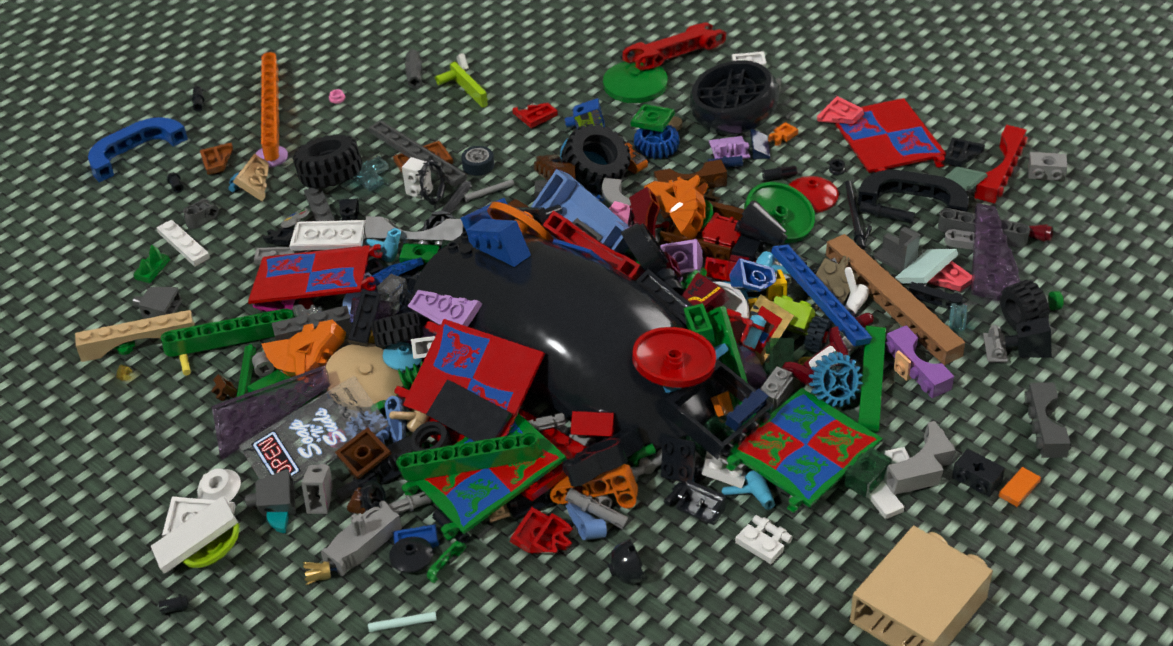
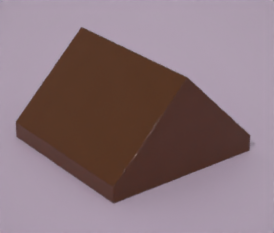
[335,427,392,479]

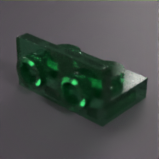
[765,338,794,377]

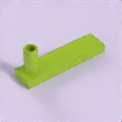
[435,62,488,108]

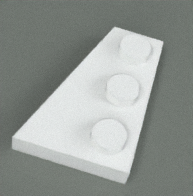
[162,496,236,537]

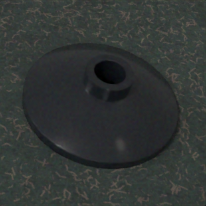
[389,537,433,573]

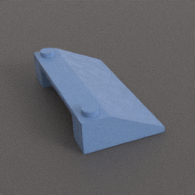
[531,169,630,255]

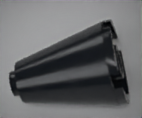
[734,200,788,246]

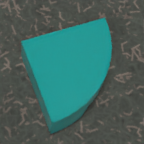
[266,512,289,533]

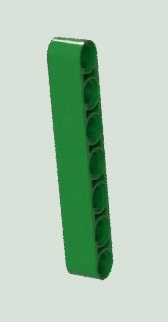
[161,309,294,357]
[858,326,886,432]
[396,432,543,481]

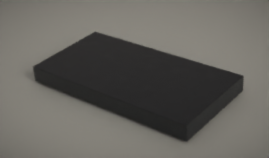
[426,379,512,441]

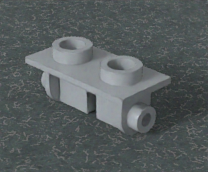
[983,325,1008,362]

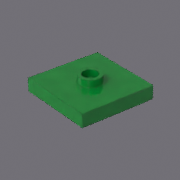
[630,104,675,132]

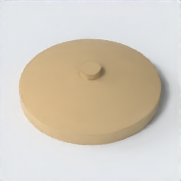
[324,343,404,412]

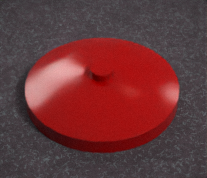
[632,327,716,388]

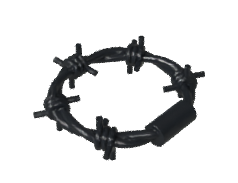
[416,156,447,209]

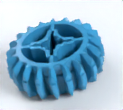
[809,352,863,407]

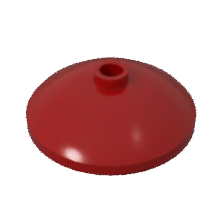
[789,176,839,213]

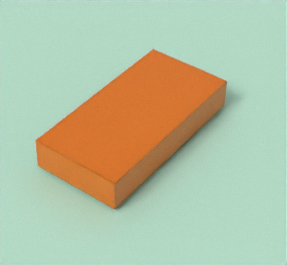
[711,391,734,417]
[999,467,1041,507]

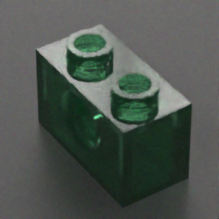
[844,447,892,498]

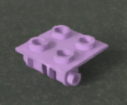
[709,136,750,159]

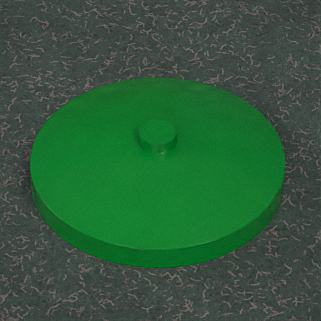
[603,62,668,103]
[744,182,815,243]

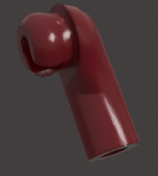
[854,313,874,328]

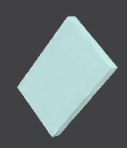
[895,249,958,284]

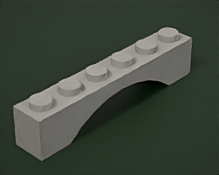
[364,216,466,246]

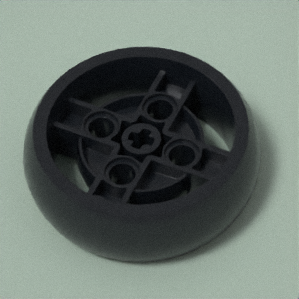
[690,60,779,135]

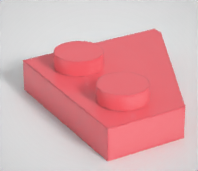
[817,96,864,124]
[927,261,974,292]

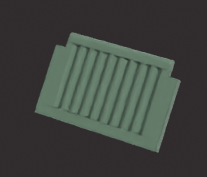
[945,167,988,191]

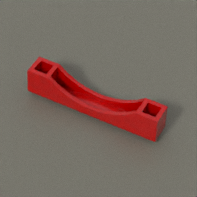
[974,125,1028,203]
[542,210,645,281]

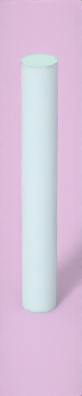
[368,612,437,632]

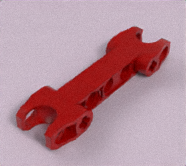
[623,22,726,70]

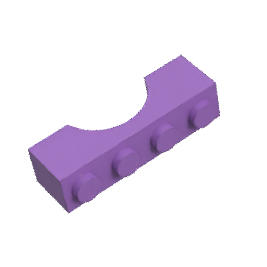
[885,325,954,398]

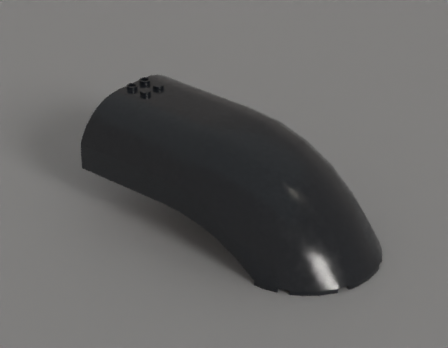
[412,231,723,450]

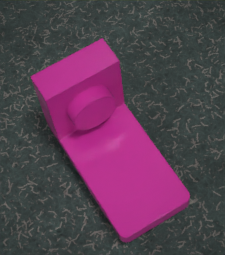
[253,299,295,312]

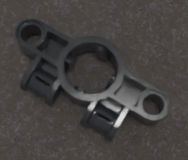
[562,426,644,487]

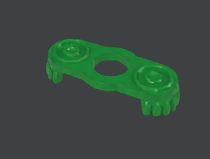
[426,541,466,584]

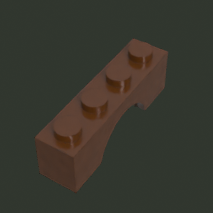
[534,154,575,181]
[654,159,727,189]

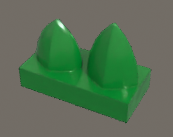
[133,245,170,283]

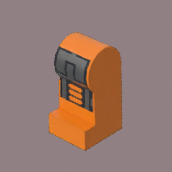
[625,142,648,174]

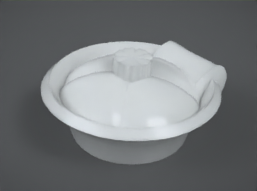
[197,469,241,502]

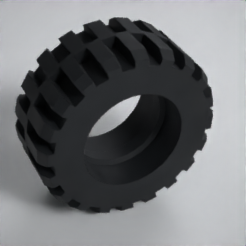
[561,124,631,192]
[293,134,363,189]

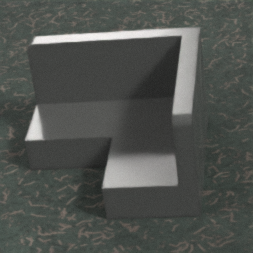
[874,227,920,272]

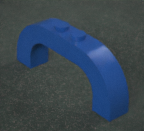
[88,117,188,183]

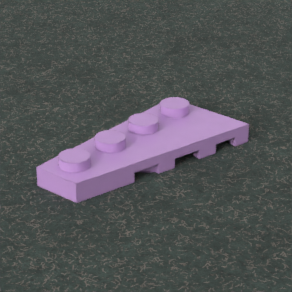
[408,290,483,327]

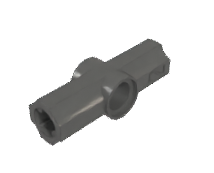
[405,49,422,89]

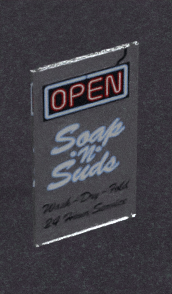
[239,376,389,484]

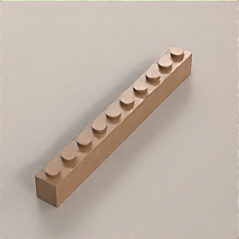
[826,234,965,365]

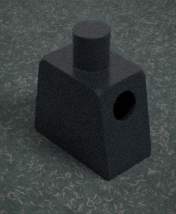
[1004,317,1052,358]

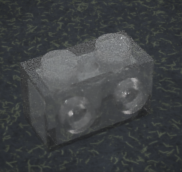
[377,274,408,317]

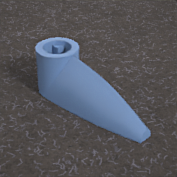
[385,396,411,443]
[565,502,607,540]

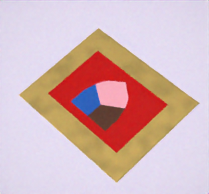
[750,294,794,365]

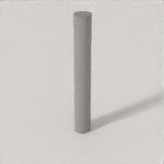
[464,179,515,202]

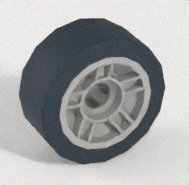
[461,146,494,176]

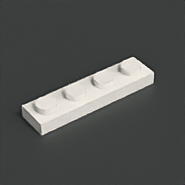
[156,220,210,266]

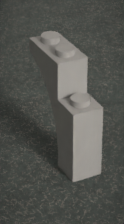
[884,421,955,495]

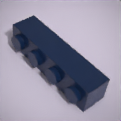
[725,389,769,431]

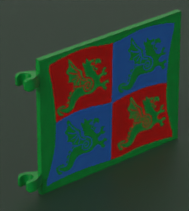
[725,388,882,513]
[402,413,567,540]

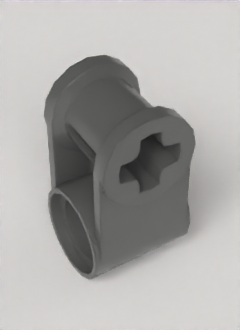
[183,199,219,229]

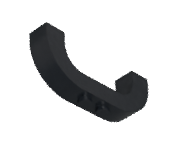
[857,170,969,212]

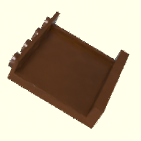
[660,200,744,260]

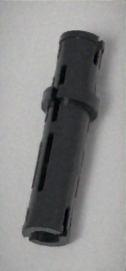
[859,201,915,224]

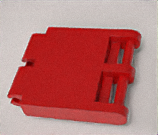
[702,212,741,248]

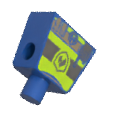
[565,98,605,129]

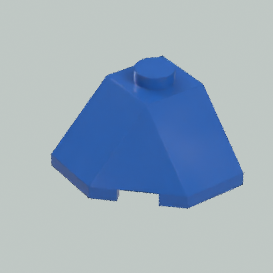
[729,258,776,292]

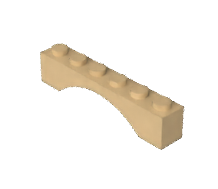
[75,310,195,362]

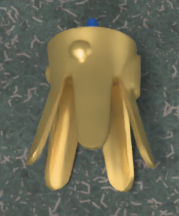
[303,561,337,585]

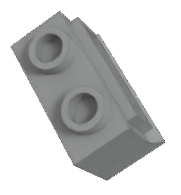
[760,367,794,414]

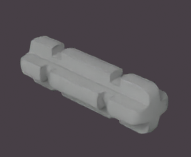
[528,413,566,431]

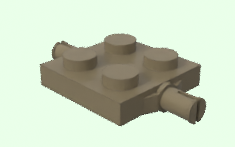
[815,256,859,311]

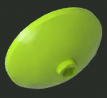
[183,523,240,568]

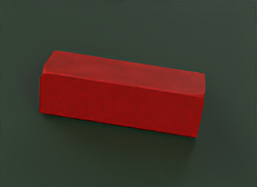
[571,411,614,436]

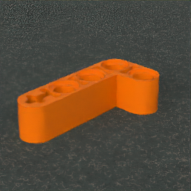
[550,464,638,509]

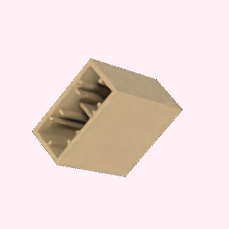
[850,525,993,646]

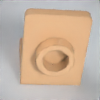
[894,351,912,381]

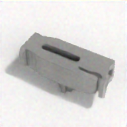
[321,501,402,576]

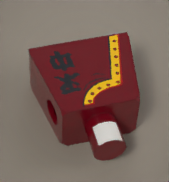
[682,273,729,313]

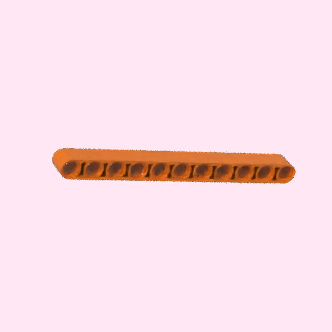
[261,52,279,161]

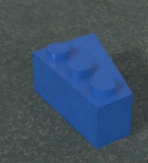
[466,219,531,267]

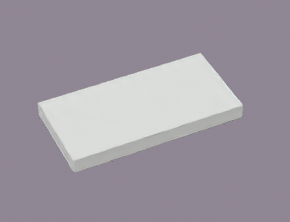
[289,220,366,251]
[151,496,238,574]

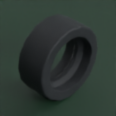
[410,421,452,452]

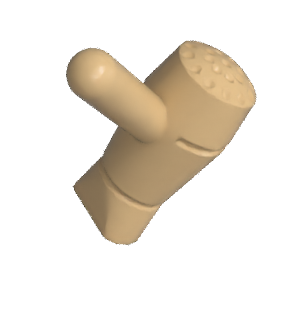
[389,411,430,432]

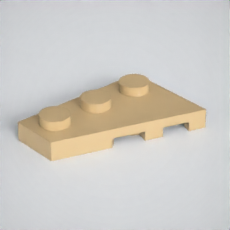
[233,154,269,201]

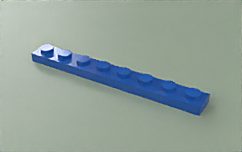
[771,245,872,346]

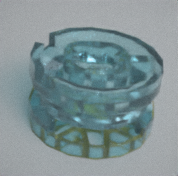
[948,303,967,331]

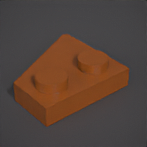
[200,143,233,175]

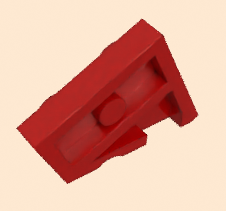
[512,103,558,128]

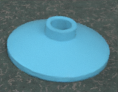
[383,342,422,371]

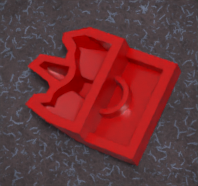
[509,507,573,553]

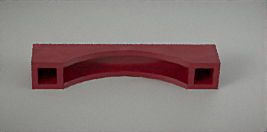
[629,187,682,278]

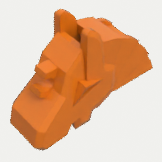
[644,175,708,239]
[262,319,346,389]

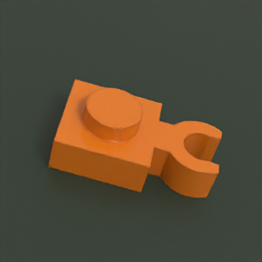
[768,122,798,146]

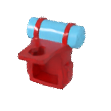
[727,308,767,359]

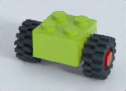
[749,295,832,353]

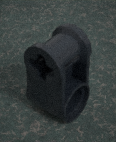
[339,198,359,221]

